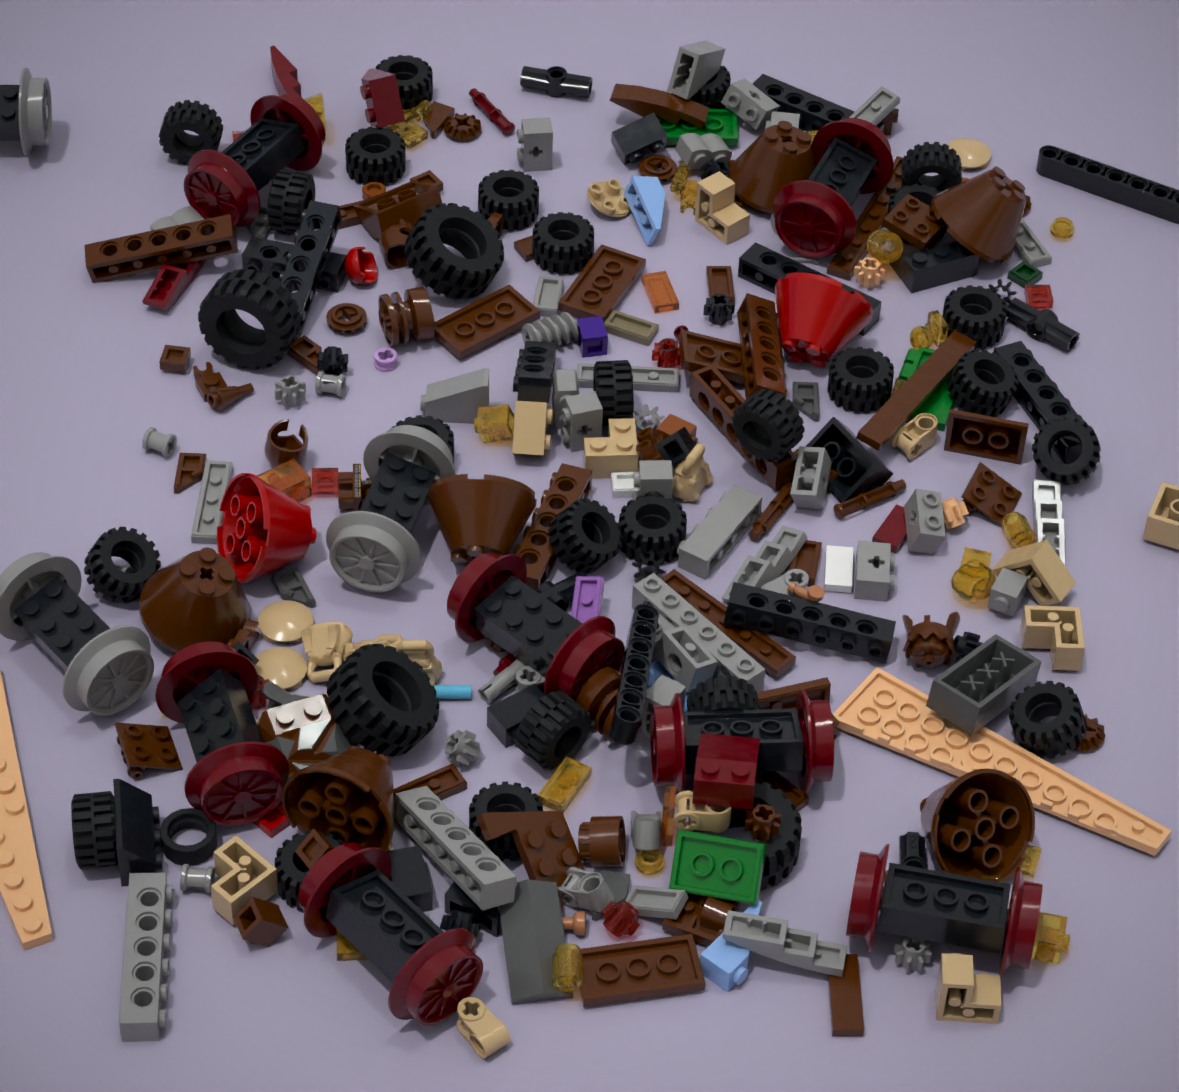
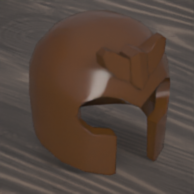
[379,219,413,269]
[264,419,308,470]

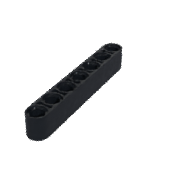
[1036,145,1179,224]
[610,604,659,745]

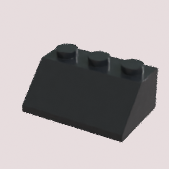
[889,241,980,293]
[806,417,894,502]
[113,779,163,887]

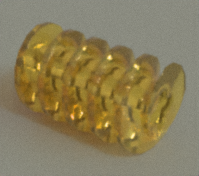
[867,229,904,263]

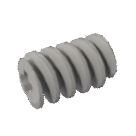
[522,312,579,347]

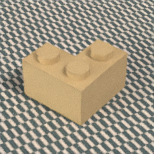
[695,171,750,245]
[512,401,554,456]
[583,418,639,479]
[992,540,1076,606]
[1020,605,1085,671]
[211,835,278,925]
[935,953,1002,1024]

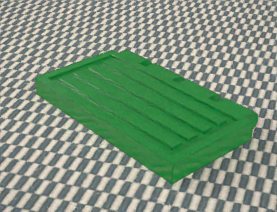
[890,347,955,432]

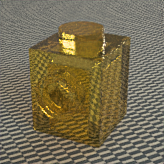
[474,404,514,443]
[1032,912,1071,964]

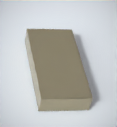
[604,310,659,346]

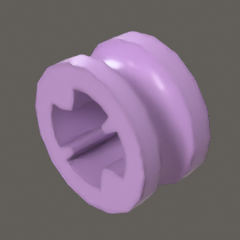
[374,347,397,372]

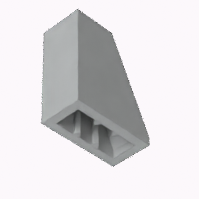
[667,41,725,99]
[420,368,489,424]

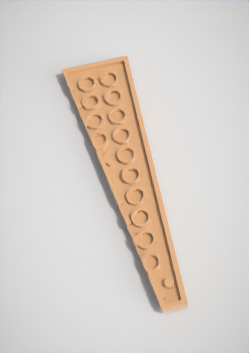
[833,667,1172,856]
[0,670,53,950]

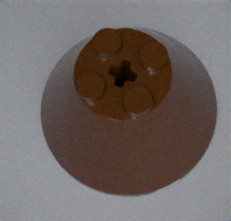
[728,121,817,214]
[931,166,1026,264]
[428,474,537,564]
[139,547,250,653]
[282,746,393,851]
[920,768,1035,882]

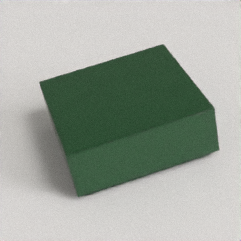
[1007,261,1043,290]

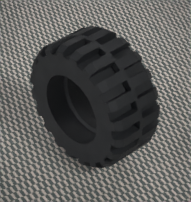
[404,203,504,300]
[198,269,302,370]
[327,644,439,757]
[692,782,802,891]

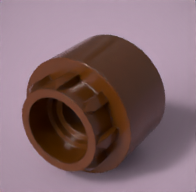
[578,816,626,868]

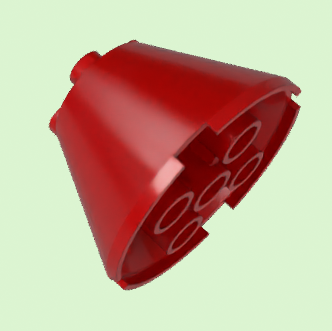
[775,272,873,368]
[217,473,317,583]

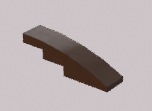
[609,84,709,128]

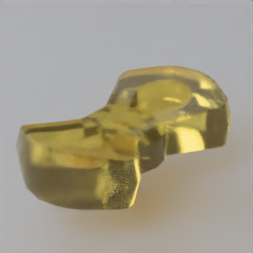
[401,100,432,124]

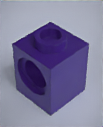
[577,316,608,358]

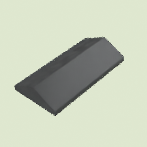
[498,879,573,1004]

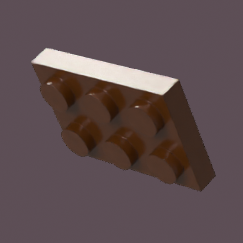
[678,329,744,384]

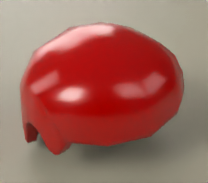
[344,247,378,285]

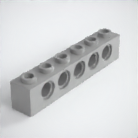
[632,573,765,692]
[394,786,517,910]
[119,873,173,1042]

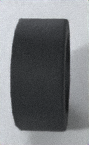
[160,808,218,865]

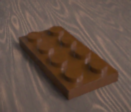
[558,244,646,322]
[434,285,540,359]
[572,934,705,1007]

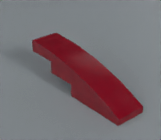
[270,46,304,100]
[142,259,206,310]

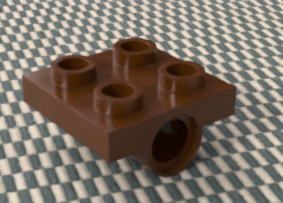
[881,194,947,250]
[662,892,741,946]

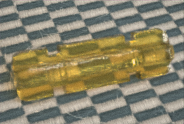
[670,162,691,195]

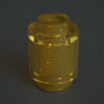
[1002,512,1036,549]
[552,943,583,992]

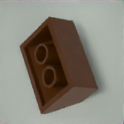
[353,180,442,239]
[944,409,1029,465]

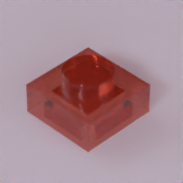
[1024,285,1054,309]
[312,468,339,494]

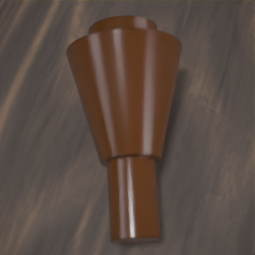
[207,383,254,412]

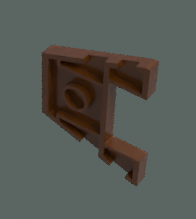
[476,811,584,887]

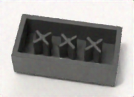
[926,634,1042,735]

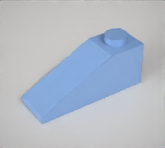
[624,176,665,246]
[700,900,762,992]

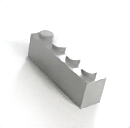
[677,484,762,580]

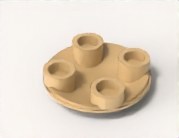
[947,138,991,171]
[587,179,631,217]
[258,600,314,643]
[255,647,307,691]

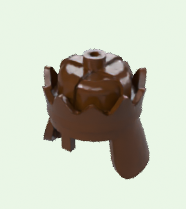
[902,612,960,668]

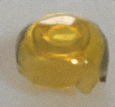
[951,563,996,603]

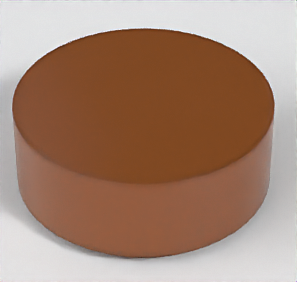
[362,182,386,200]

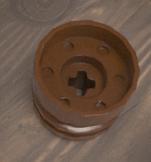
[378,286,435,347]
[575,667,642,744]

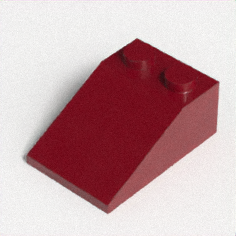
[360,68,405,128]
[693,733,760,809]

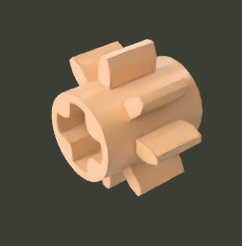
[854,257,885,288]
[942,497,969,529]

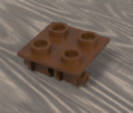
[961,462,1022,528]
[114,722,182,780]

